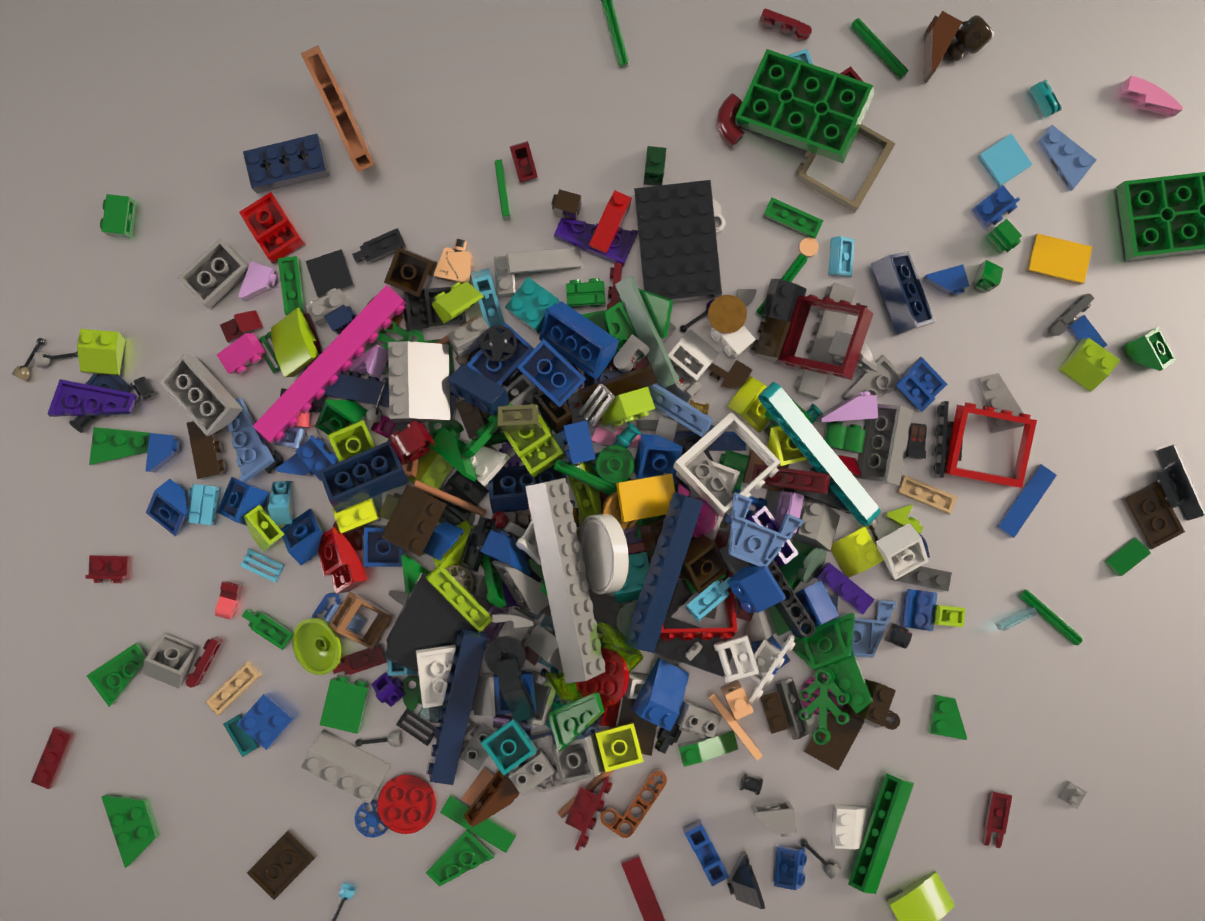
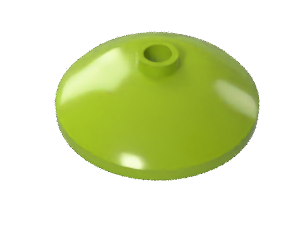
[292,618,341,675]

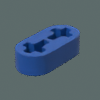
[312,593,342,623]

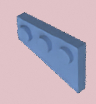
[1038,125,1097,191]

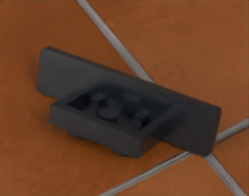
[933,401,963,478]
[1156,444,1205,521]

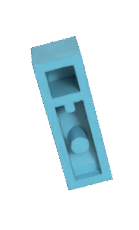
[471,268,505,330]

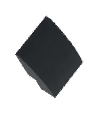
[401,287,467,331]

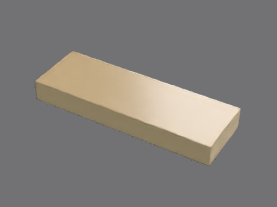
[896,475,957,515]
[205,661,261,716]

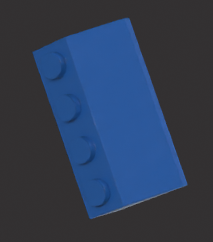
[539,301,619,379]

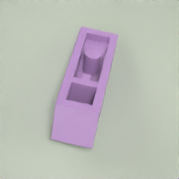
[816,391,878,422]

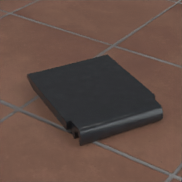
[382,572,493,672]

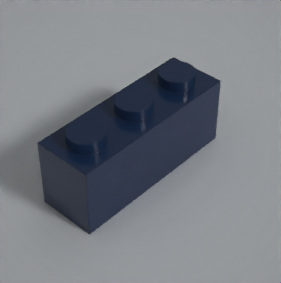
[448,364,509,416]

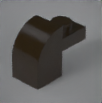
[707,360,753,390]

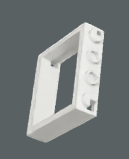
[673,412,781,517]

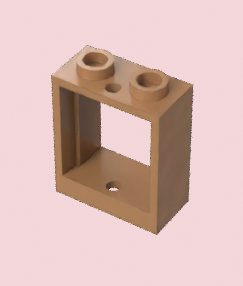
[329,592,393,649]

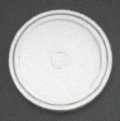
[578,514,629,594]

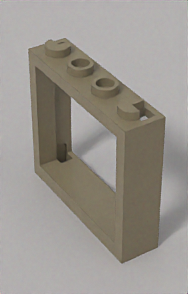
[796,124,896,213]

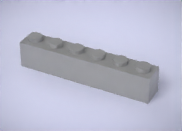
[795,282,856,400]

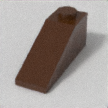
[464,770,520,827]

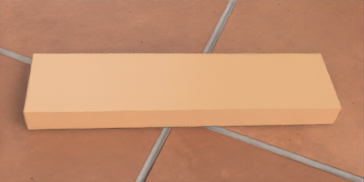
[708,694,762,761]

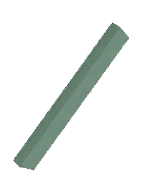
[615,276,679,389]

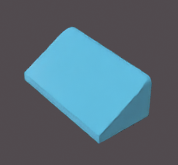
[828,236,855,277]

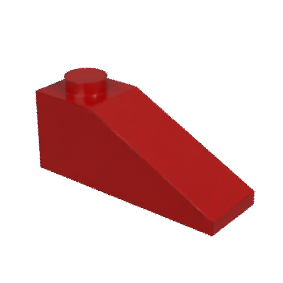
[589,190,632,254]

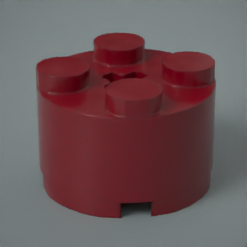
[390,420,435,464]

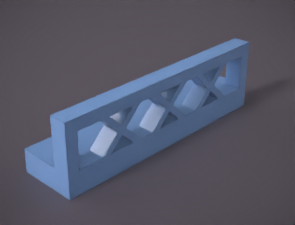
[647,384,714,438]

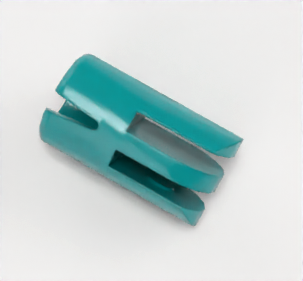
[1030,80,1062,118]

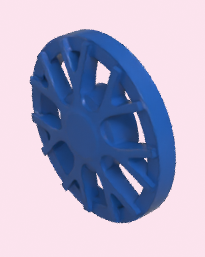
[355,800,388,838]

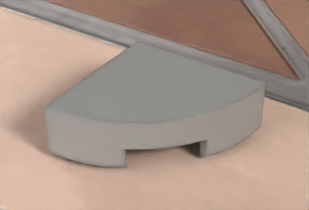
[737,289,756,306]
[684,642,703,661]

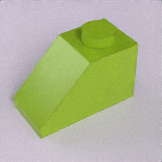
[244,505,284,552]

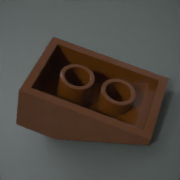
[923,11,962,83]

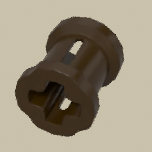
[883,710,900,730]

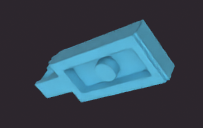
[685,577,730,622]

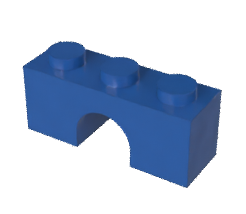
[683,820,729,886]

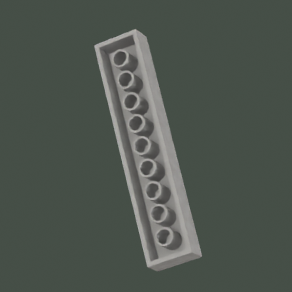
[525,478,605,683]

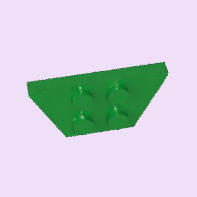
[784,613,855,671]
[101,794,158,868]

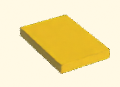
[1027,233,1093,284]
[616,474,675,522]

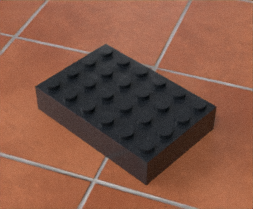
[634,180,722,303]

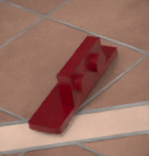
[565,776,613,851]

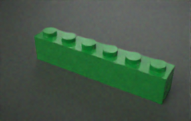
[848,773,914,894]

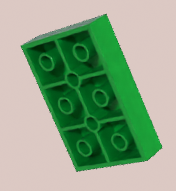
[735,49,874,163]
[1116,172,1205,261]

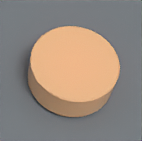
[799,237,819,257]

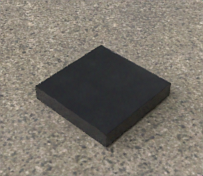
[305,249,354,298]

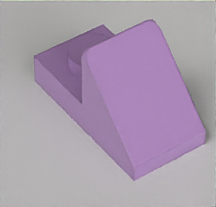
[350,345,388,378]

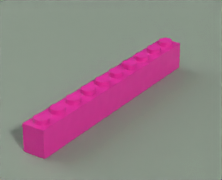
[253,285,406,443]

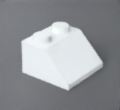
[876,523,929,580]
[831,804,872,849]

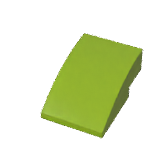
[271,308,319,377]
[502,404,566,477]
[887,871,955,921]

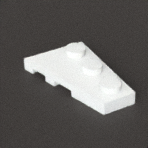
[460,438,511,486]
[416,645,456,708]

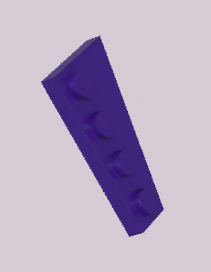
[554,218,638,266]
[47,379,137,417]

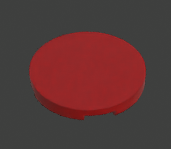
[575,648,629,708]
[377,774,436,834]

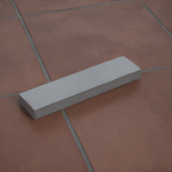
[506,248,582,274]

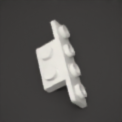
[748,634,795,704]

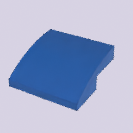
[896,356,948,412]

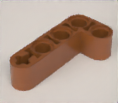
[600,768,667,838]

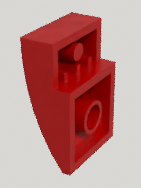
[239,192,305,264]
[318,527,367,594]

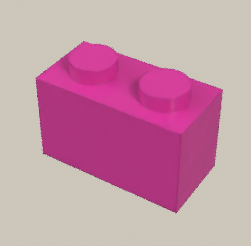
[217,333,266,375]

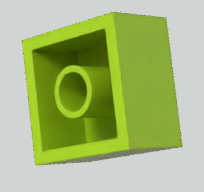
[598,387,655,427]

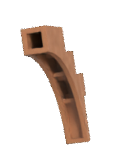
[301,45,375,172]

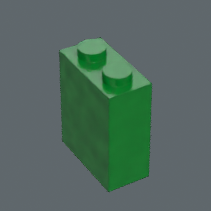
[320,675,371,734]

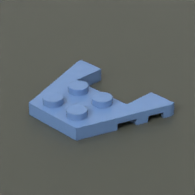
[728,492,804,566]
[826,595,896,658]

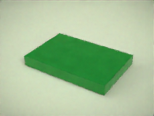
[620,288,673,338]

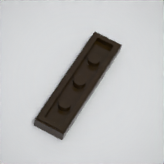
[578,365,657,406]

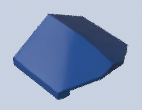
[423,522,464,561]

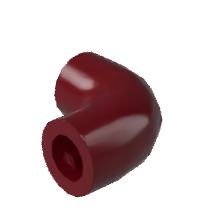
[717,93,745,147]

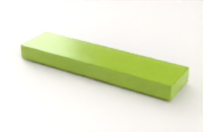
[426,564,493,633]

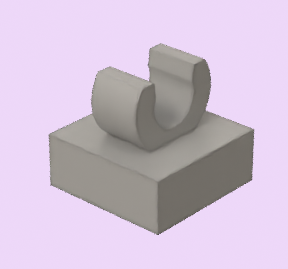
[1059,781,1087,809]

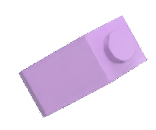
[238,261,277,301]

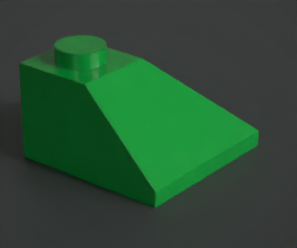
[1125,327,1176,371]
[315,399,368,435]
[401,554,431,594]

